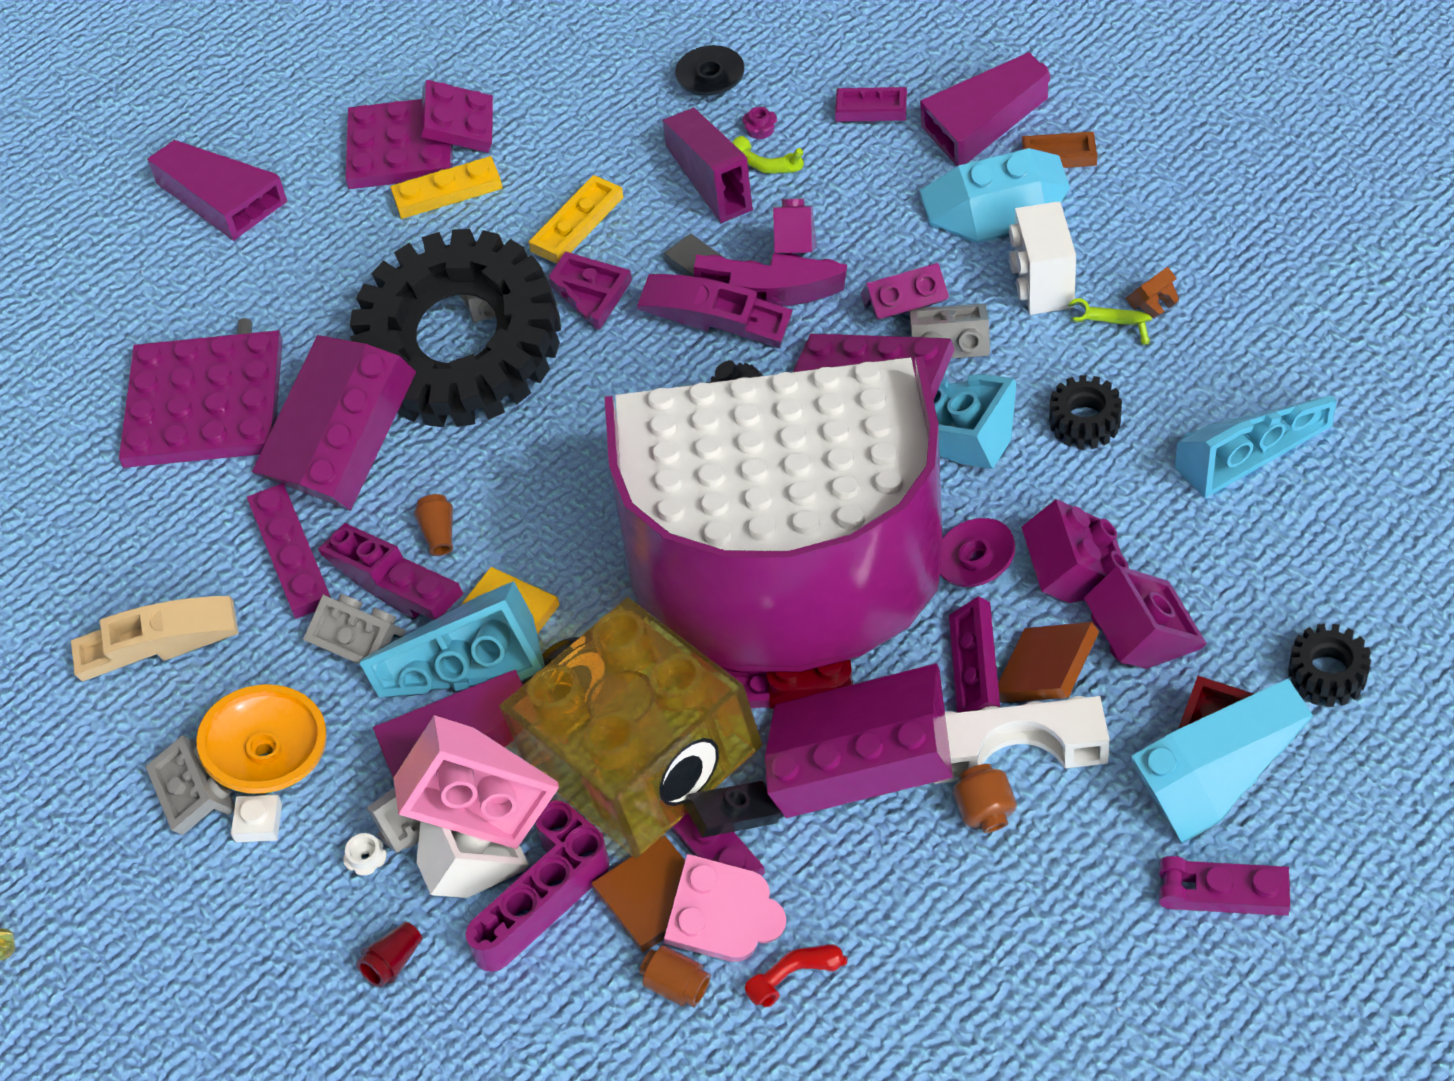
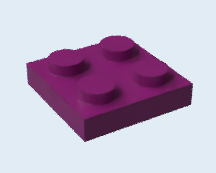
[421,80,493,153]

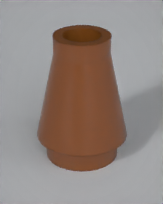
[414,494,453,556]

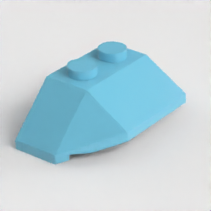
[919,148,1070,243]

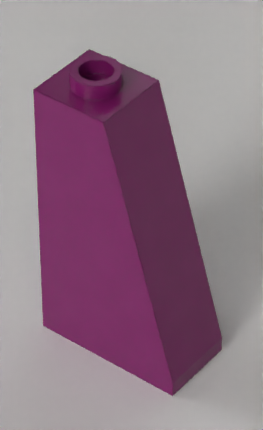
[920,52,1050,166]
[662,107,753,224]
[147,140,288,241]
[373,669,539,778]

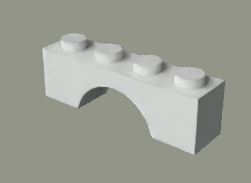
[934,696,1110,784]

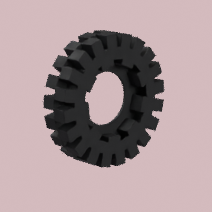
[350,229,561,427]

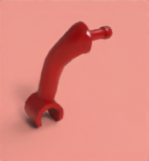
[745,944,848,1007]

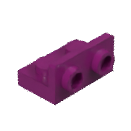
[860,263,949,320]

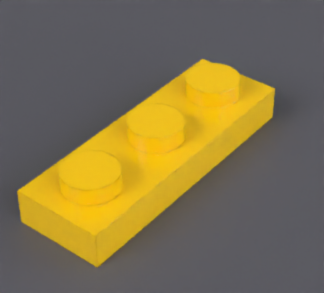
[390,156,503,219]
[528,175,624,264]

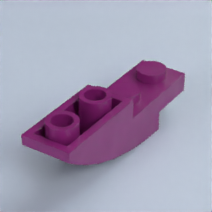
[694,253,847,306]
[637,274,793,348]
[318,523,464,620]

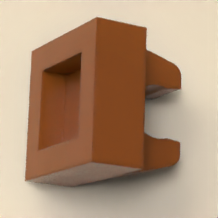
[1125,267,1179,319]

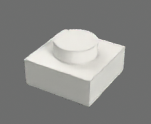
[231,795,282,842]

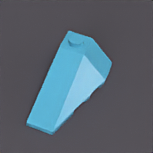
[934,374,1016,469]

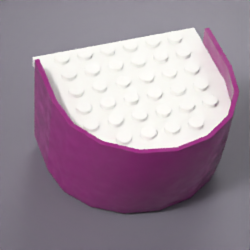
[604,356,943,672]

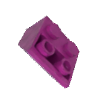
[1021,499,1129,603]

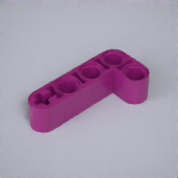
[465,800,610,972]

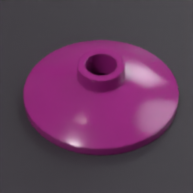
[940,518,1016,587]

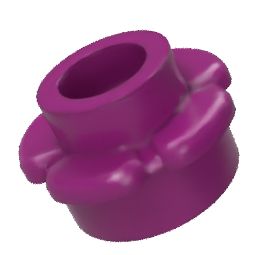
[742,107,777,139]

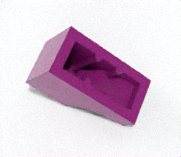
[773,198,817,253]

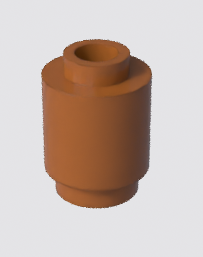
[639,945,711,1007]

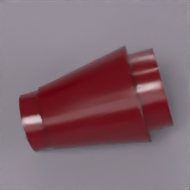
[356,921,423,987]

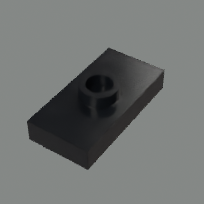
[684,781,782,838]

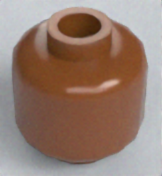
[952,764,1017,833]

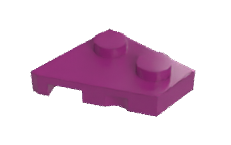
[548,252,632,330]

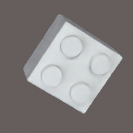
[1009,201,1076,315]

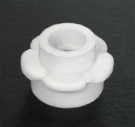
[343,833,387,876]

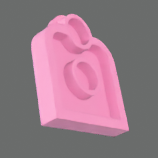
[663,854,786,962]

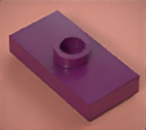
[835,87,907,122]

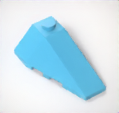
[1175,395,1337,498]
[359,581,545,697]
[1131,678,1313,844]

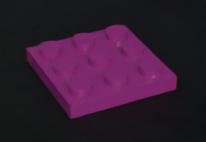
[346,99,453,189]

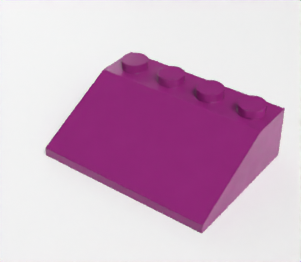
[252,335,416,511]
[765,663,953,818]

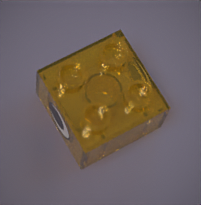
[499,597,763,859]

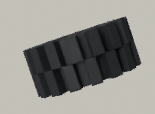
[1049,375,1122,450]
[1288,623,1371,707]

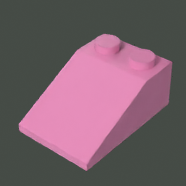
[393,715,559,849]

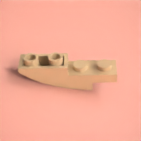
[71,596,239,681]

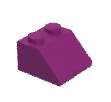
[1084,565,1207,669]

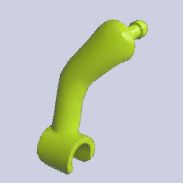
[732,136,804,174]
[1068,298,1153,345]

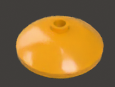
[196,684,327,793]

